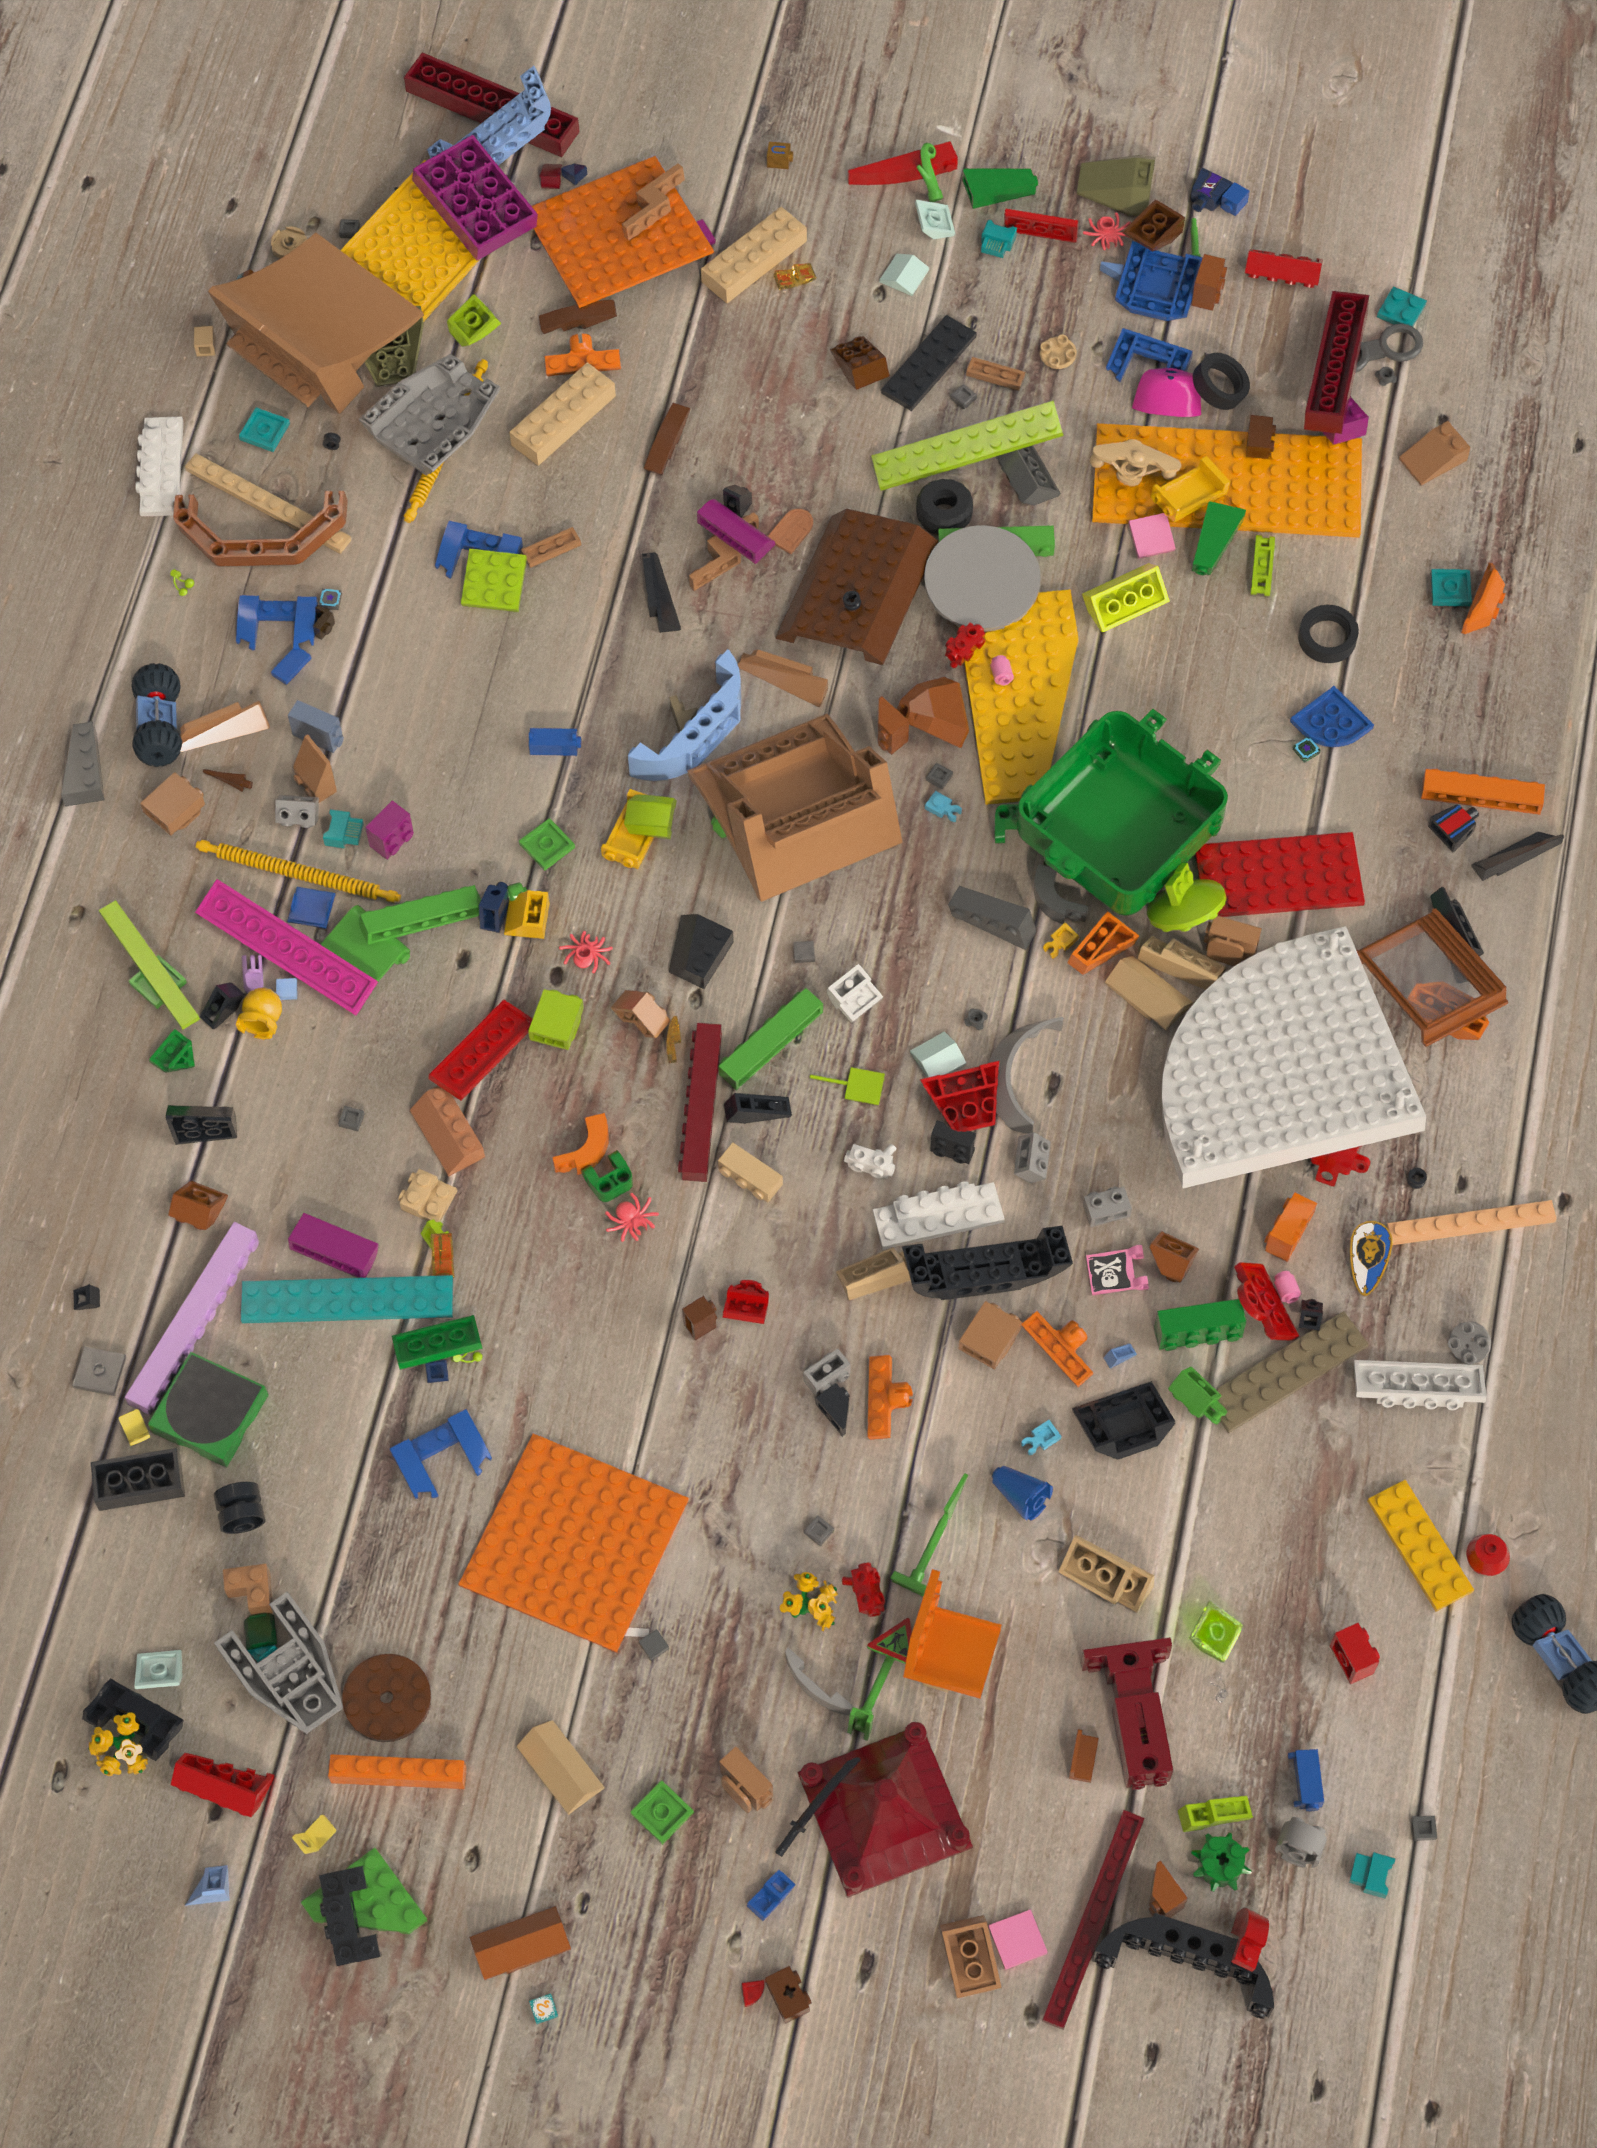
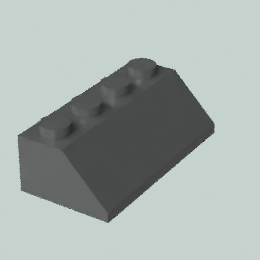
[995,445,1061,506]

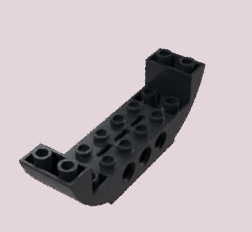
[902,1225,1073,1300]
[1092,1913,1274,2019]

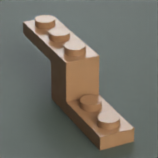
[622,163,685,240]
[689,512,759,591]

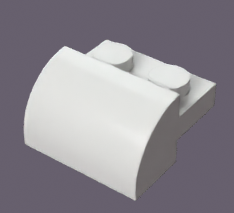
[827,964,883,1023]

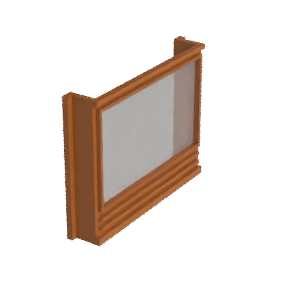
[1356,908,1508,1047]

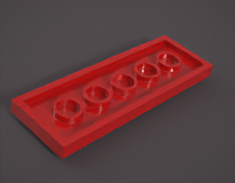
[428,999,533,1101]

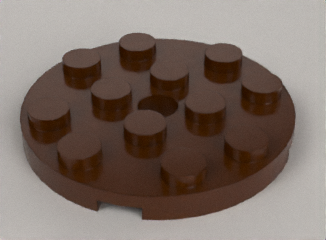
[342,1654,432,1742]

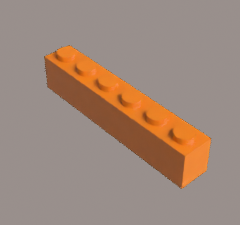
[1421,769,1545,815]
[328,1754,467,1789]

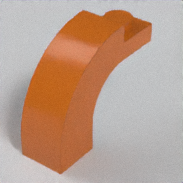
[552,1113,609,1175]

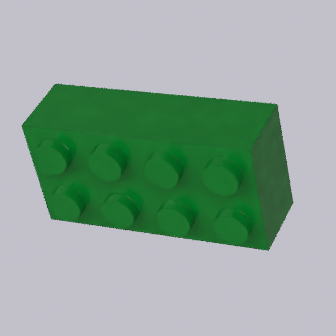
[1154,1299,1246,1351]

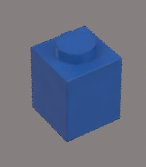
[1220,182,1250,216]

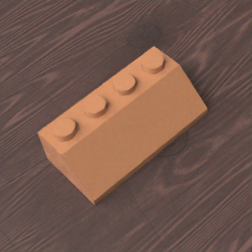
[410,1086,485,1176]

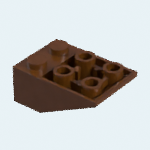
[830,336,890,390]

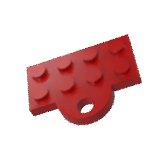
[1234,1262,1299,1341]

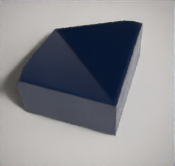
[561,163,588,185]

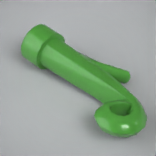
[917,143,943,202]

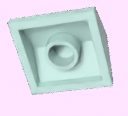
[915,200,955,239]
[879,254,929,296]
[910,1031,966,1078]
[135,1650,182,1689]

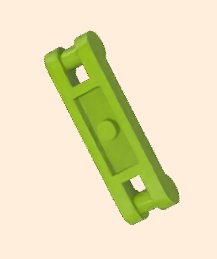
[1250,535,1275,596]

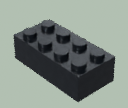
[91,1448,185,1511]

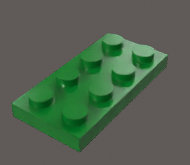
[392,1315,483,1370]

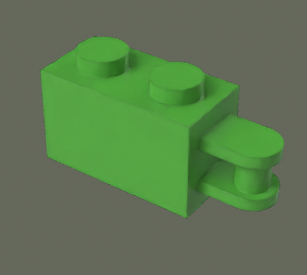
[1168,1366,1227,1424]

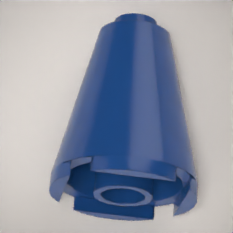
[992,1466,1053,1521]

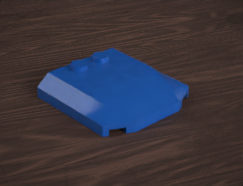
[1115,241,1203,321]

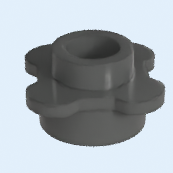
[1375,367,1397,386]
[964,1008,988,1030]

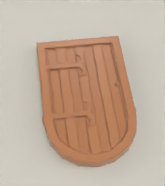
[768,509,813,554]

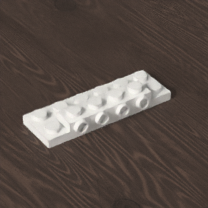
[136,417,183,516]
[873,1182,1005,1250]
[1354,1360,1486,1410]

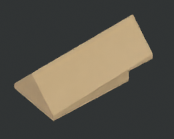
[1138,936,1226,990]
[1105,956,1193,1030]
[836,1247,911,1300]
[1059,1535,1155,1613]
[517,1720,604,1815]

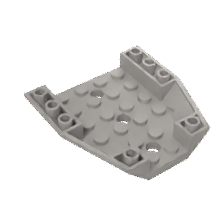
[359,354,501,476]

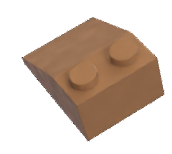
[1399,421,1471,486]
[293,734,337,803]
[940,1915,1002,1998]

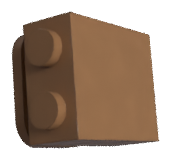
[140,772,205,835]
[1204,916,1262,966]
[958,1301,1022,1370]
[719,1746,773,1813]

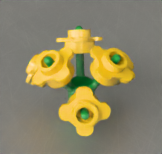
[779,1572,838,1632]
[88,1713,148,1776]

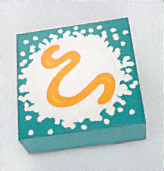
[529,1994,558,2024]

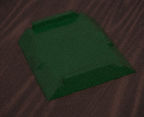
[244,1612,277,1650]

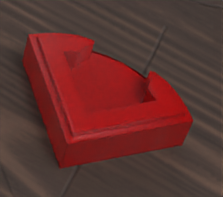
[742,1980,765,2007]

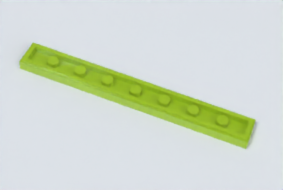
[99,900,200,1030]

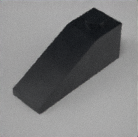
[724,1093,792,1124]

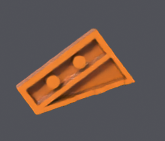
[1067,911,1139,975]
[1264,1192,1317,1262]

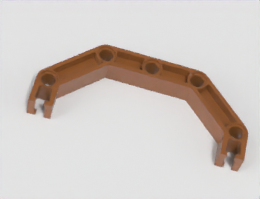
[173,491,348,567]

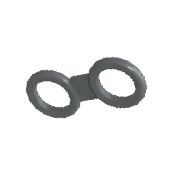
[1355,324,1423,373]

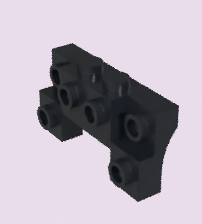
[82,1678,184,1761]
[319,1865,382,1966]

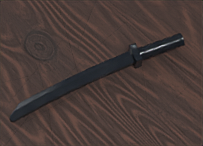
[775,1757,861,1857]

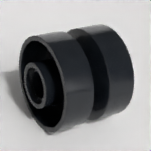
[213,1481,266,1534]

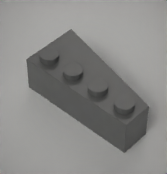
[61,721,105,807]
[948,886,1037,950]

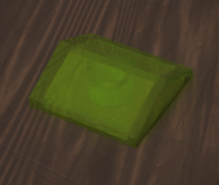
[1189,1601,1244,1663]

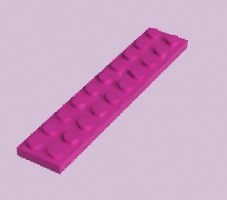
[195,879,378,1016]

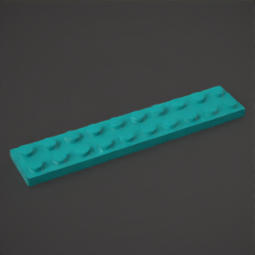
[241,1275,453,1323]

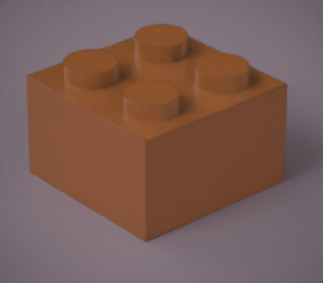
[1192,254,1228,311]

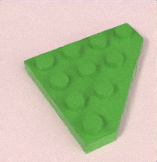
[301,1848,428,1934]

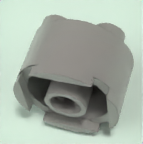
[1275,1817,1327,1868]

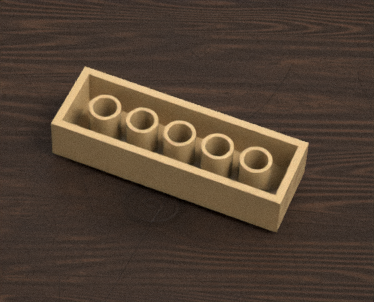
[701,207,807,303]
[509,362,616,466]

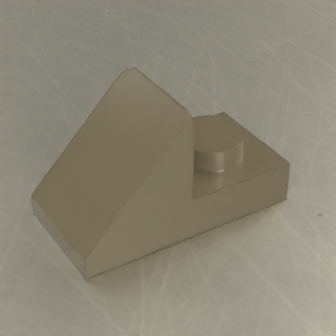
[669,695,698,733]

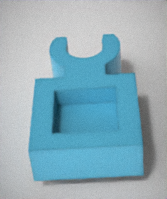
[925,791,962,822]
[1021,1420,1062,1455]

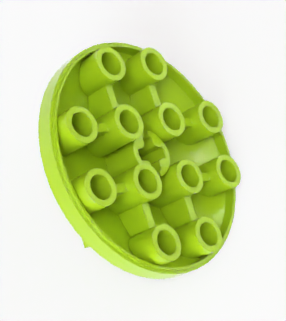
[1146,863,1226,932]

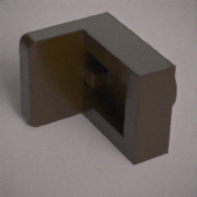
[313,605,335,640]

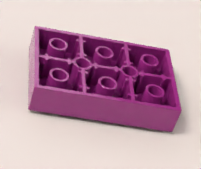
[412,135,538,261]

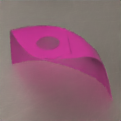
[1132,368,1201,417]

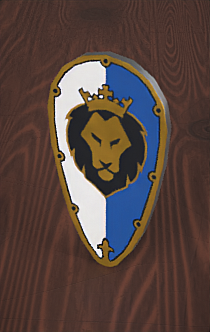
[1350,1221,1393,1296]

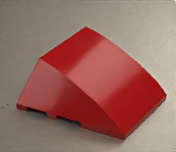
[920,1060,1000,1132]

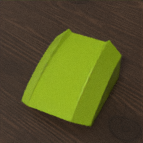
[447,294,501,347]
[624,795,677,840]

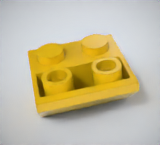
[504,890,550,939]

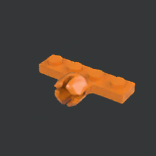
[545,333,621,376]
[1021,1311,1094,1388]
[868,1355,913,1440]

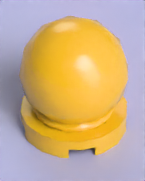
[236,987,282,1040]

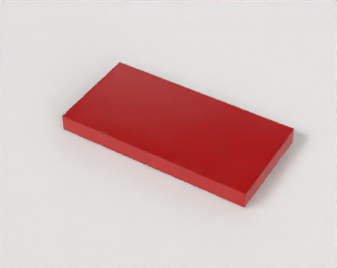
[1004,209,1078,243]

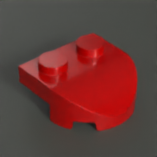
[722,1280,769,1324]

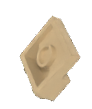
[398,1169,457,1222]

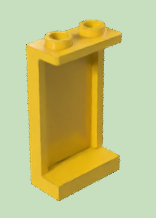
[1150,456,1230,522]
[601,789,654,869]

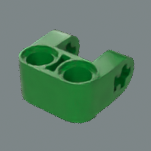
[994,804,1019,844]
[581,1150,633,1202]

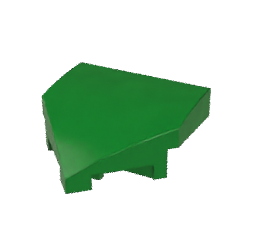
[149,1029,195,1073]

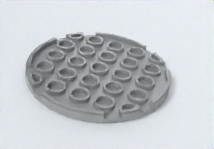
[924,525,1041,631]

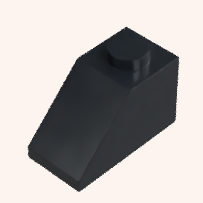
[723,484,752,518]
[199,982,245,1029]
[816,1383,850,1437]

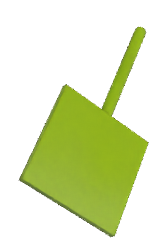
[809,1067,885,1105]

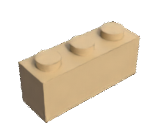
[718,1143,783,1203]

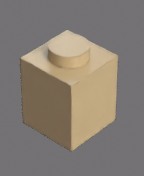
[194,326,215,357]

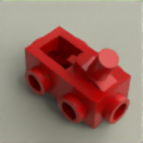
[945,622,986,668]
[842,1562,885,1617]

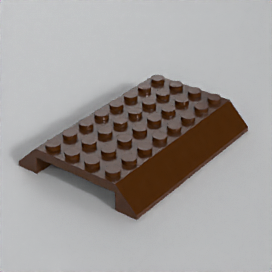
[775,508,938,665]

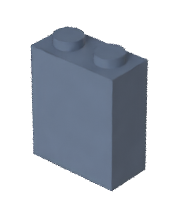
[288,700,344,753]

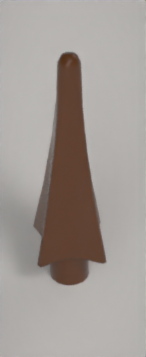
[203,769,253,792]

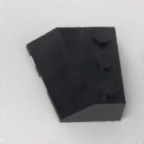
[669,914,734,989]
[165,1105,237,1145]

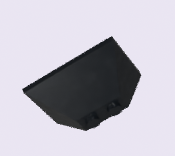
[1072,1381,1176,1460]

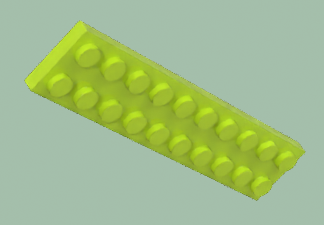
[871,400,1064,491]

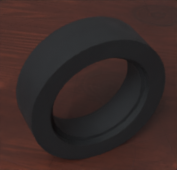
[1193,353,1250,410]
[1298,604,1359,663]

